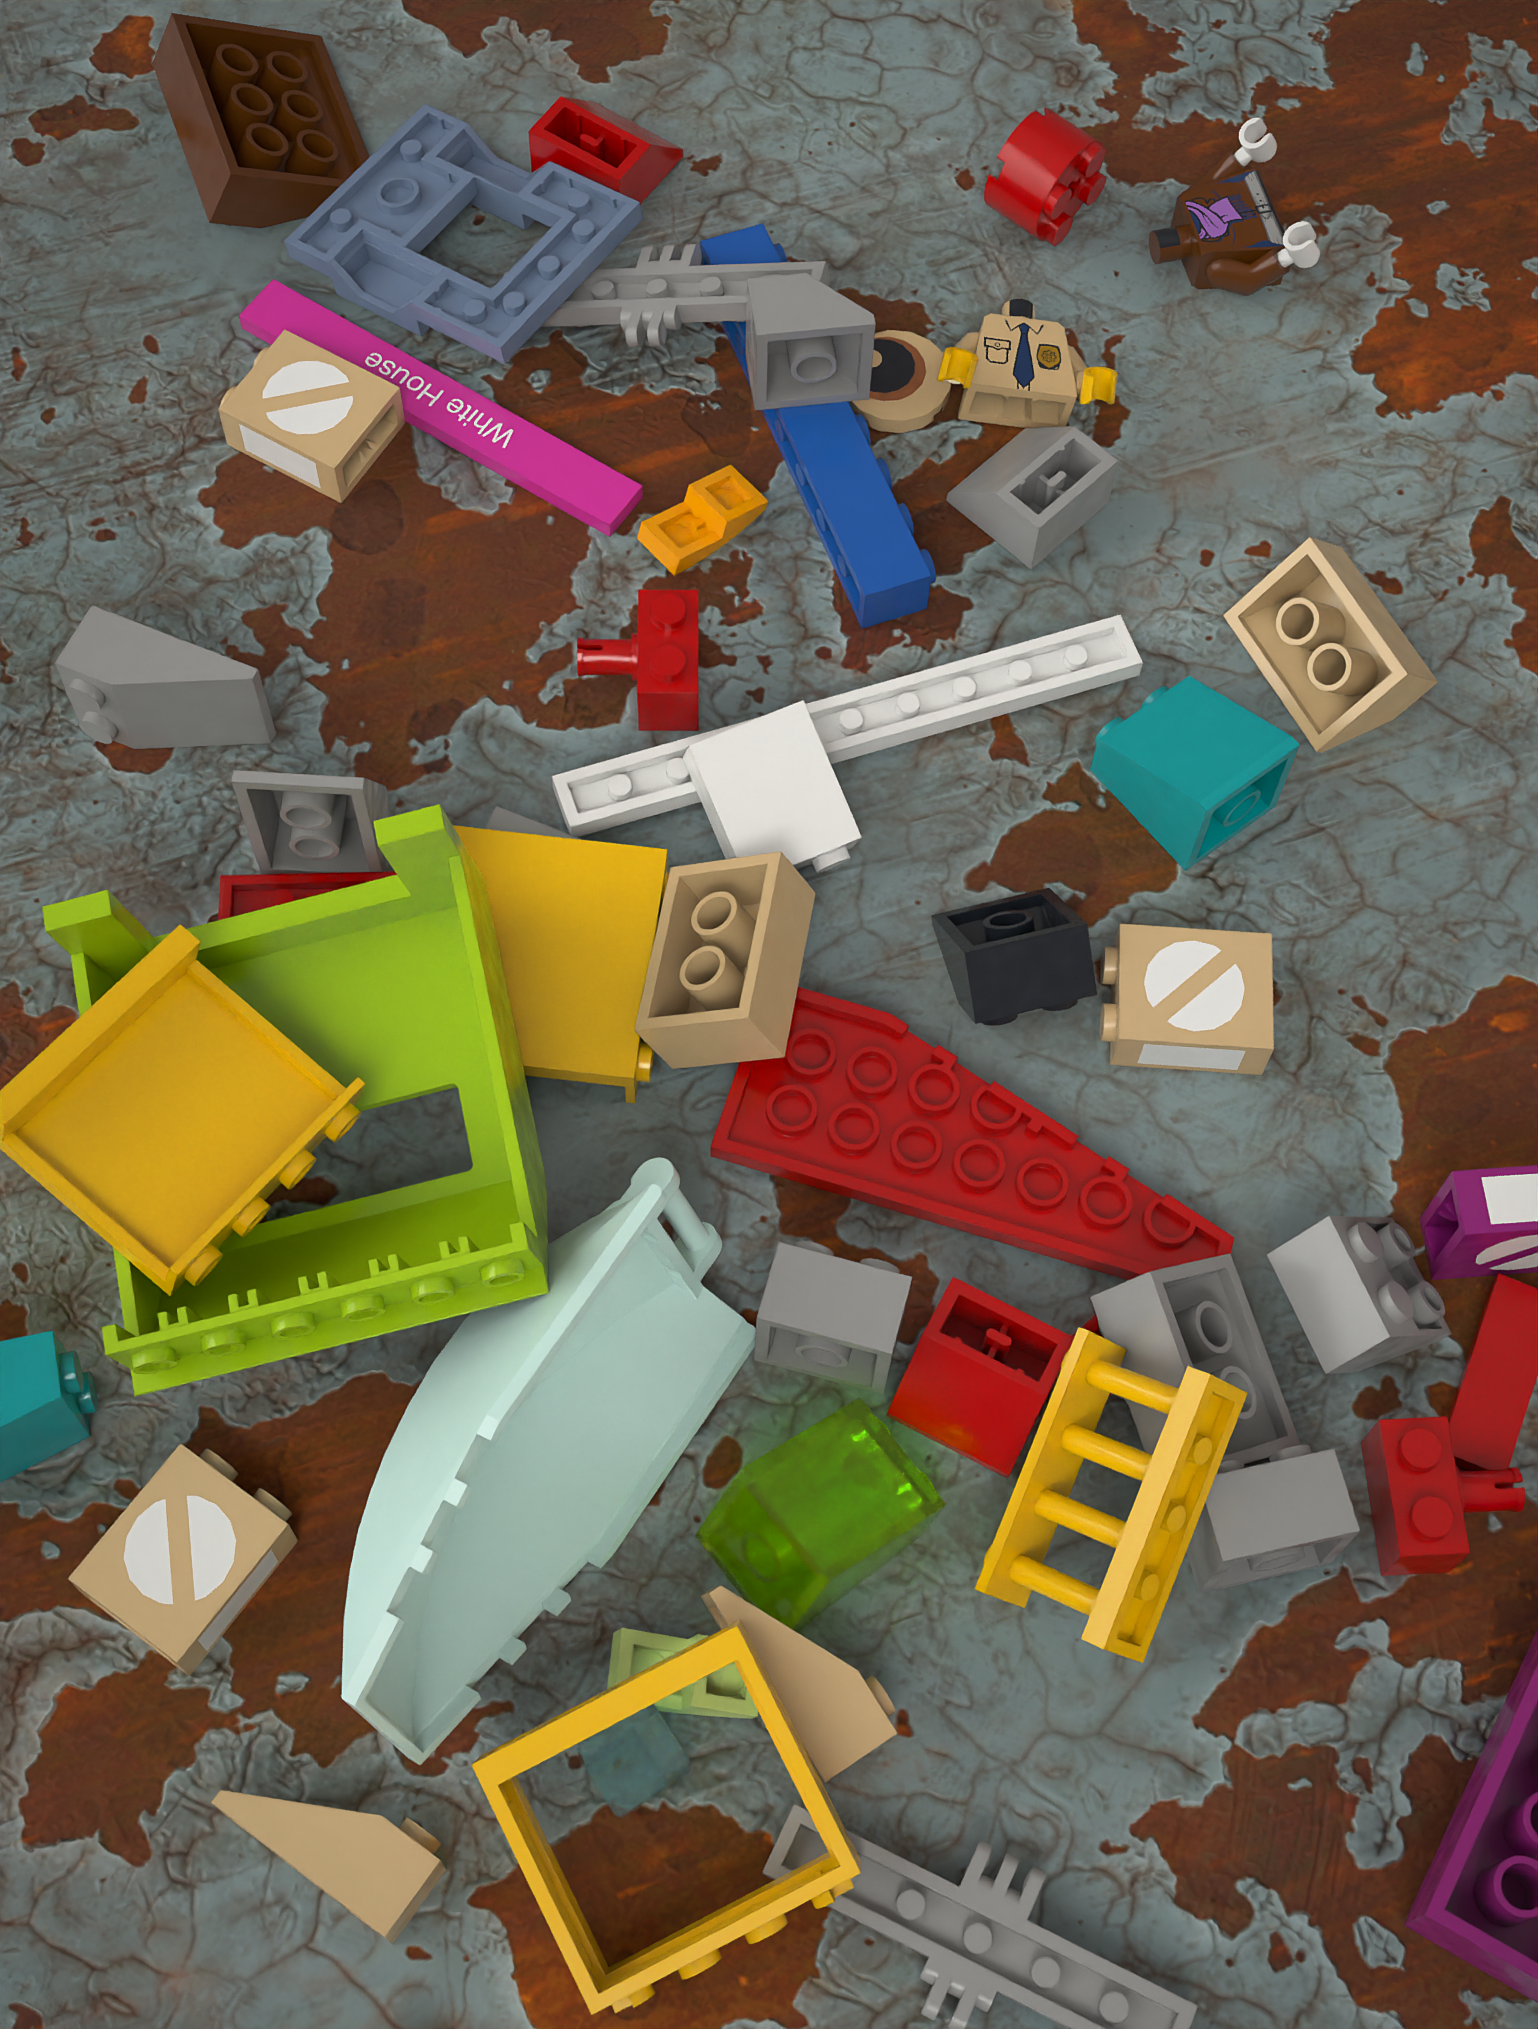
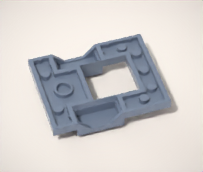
[284,104,643,364]

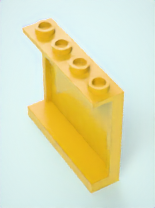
[453,825,669,1104]
[0,924,365,1296]

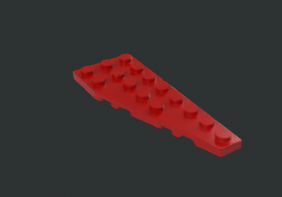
[710,987,1235,1280]

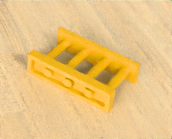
[975,1327,1248,1663]

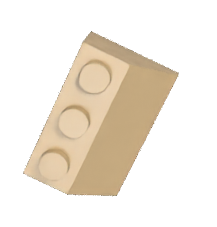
[1223,537,1438,753]

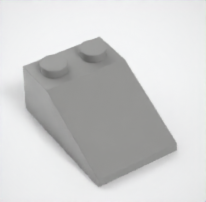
[55,605,276,749]
[231,770,392,874]

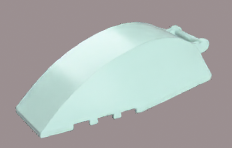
[341,1157,756,1765]

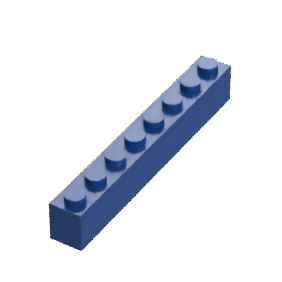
[700,223,936,629]

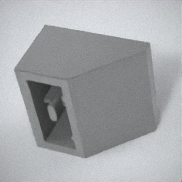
[946,426,1118,569]
[1267,1216,1452,1374]

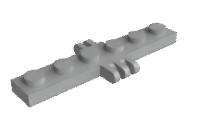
[503,244,830,347]
[762,1804,1198,2029]

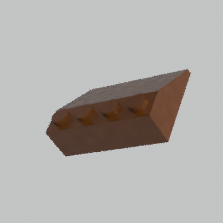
[152,13,369,228]

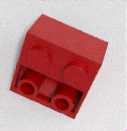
[528,96,683,205]
[886,1277,1074,1479]

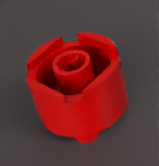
[984,108,1107,246]

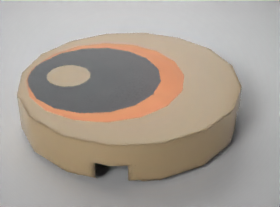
[849,330,951,433]

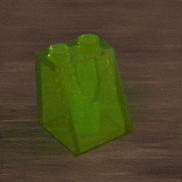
[695,1397,947,1632]

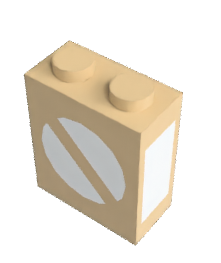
[218,329,405,503]
[1099,924,1274,1075]
[68,1443,298,1677]

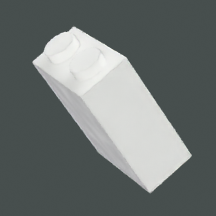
[683,700,862,873]

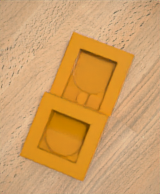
[637,465,769,576]

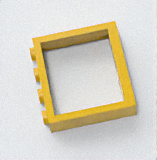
[471,1620,861,2015]

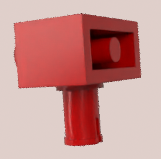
[577,589,699,731]
[1361,1416,1525,1576]

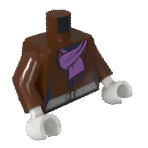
[1149,118,1320,296]

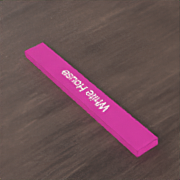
[239,279,643,537]

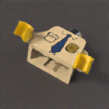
[937,299,1118,428]

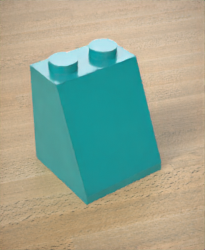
[1090,676,1300,871]

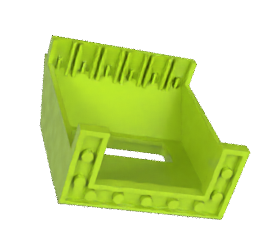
[42,804,549,1397]

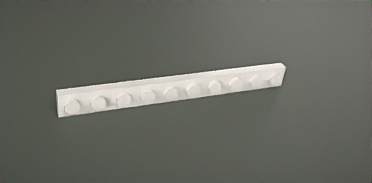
[552,615,1143,837]

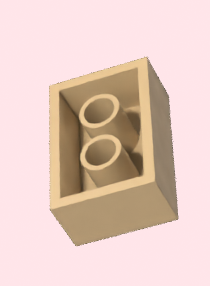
[634,851,816,1069]

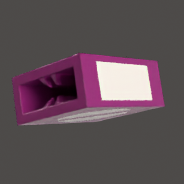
[1419,1165,1538,1280]

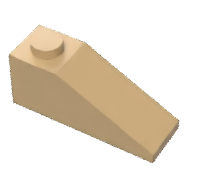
[701,1585,897,1783]
[211,1790,447,1945]

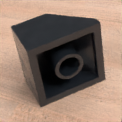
[931,888,1097,1026]

